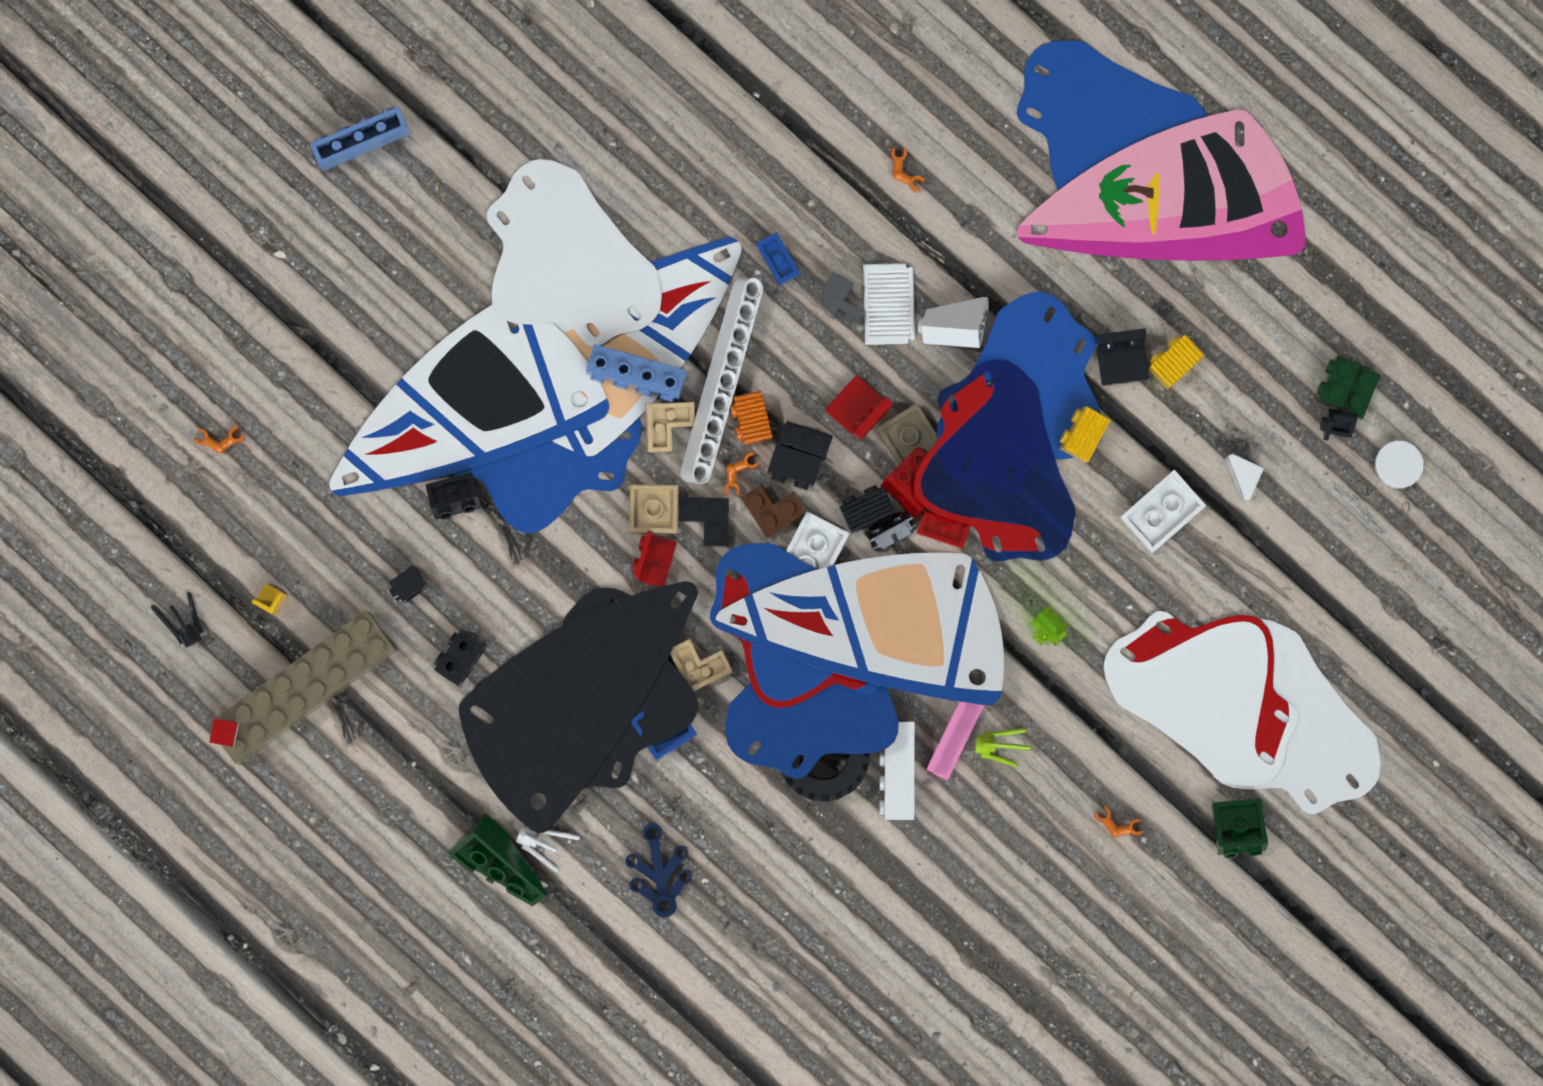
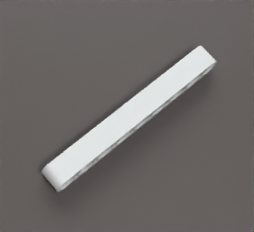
[681,278,763,484]

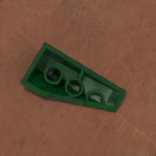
[448,814,548,907]

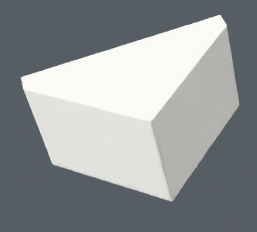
[1225,454,1264,503]

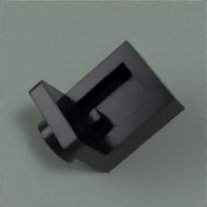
[1320,408,1358,441]

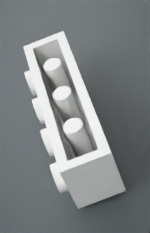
[879,722,915,820]

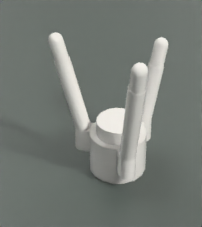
[516,825,580,872]

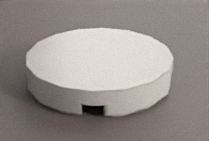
[1374,441,1423,489]

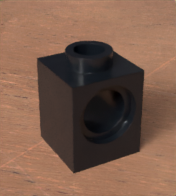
[389,565,429,604]

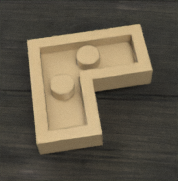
[645,402,695,452]
[670,639,733,691]

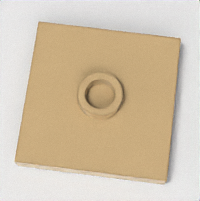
[629,484,679,534]

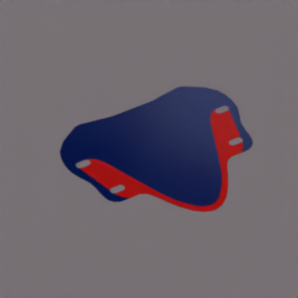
[914,359,1076,562]

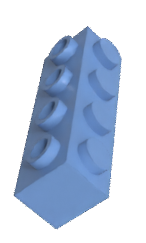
[310,107,411,171]
[586,344,687,403]

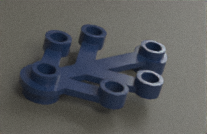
[625,823,692,918]

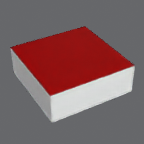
[209,719,239,747]

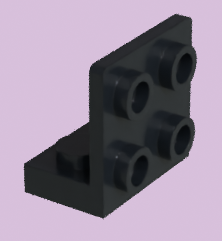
[1095,328,1149,386]

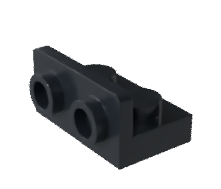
[425,472,482,520]

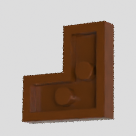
[741,484,808,538]

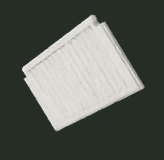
[863,263,915,345]

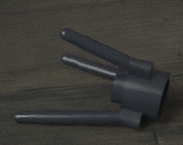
[151,592,204,648]

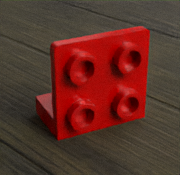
[825,376,893,442]
[881,447,952,519]
[631,530,677,587]

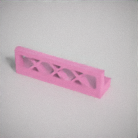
[926,683,984,781]

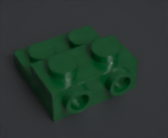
[1316,355,1380,420]
[1211,798,1268,858]

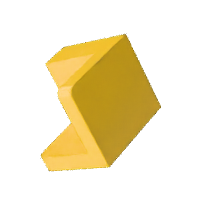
[251,583,288,616]

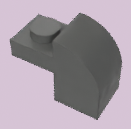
[822,272,864,324]

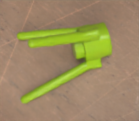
[975,728,1031,767]

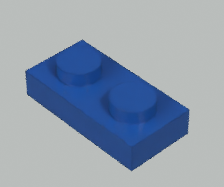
[756,232,800,286]

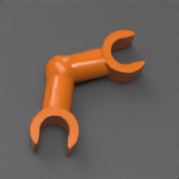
[891,148,925,193]
[193,426,246,453]
[724,452,759,497]
[1094,806,1144,838]

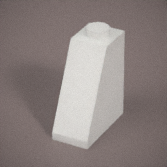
[918,297,990,348]

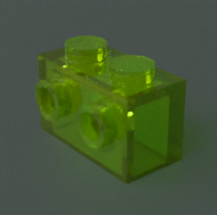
[1027,606,1068,647]

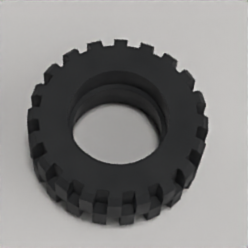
[781,753,870,802]

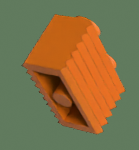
[730,391,772,446]

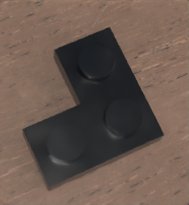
[680,497,729,547]

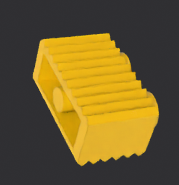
[1148,334,1205,390]
[1059,406,1111,463]

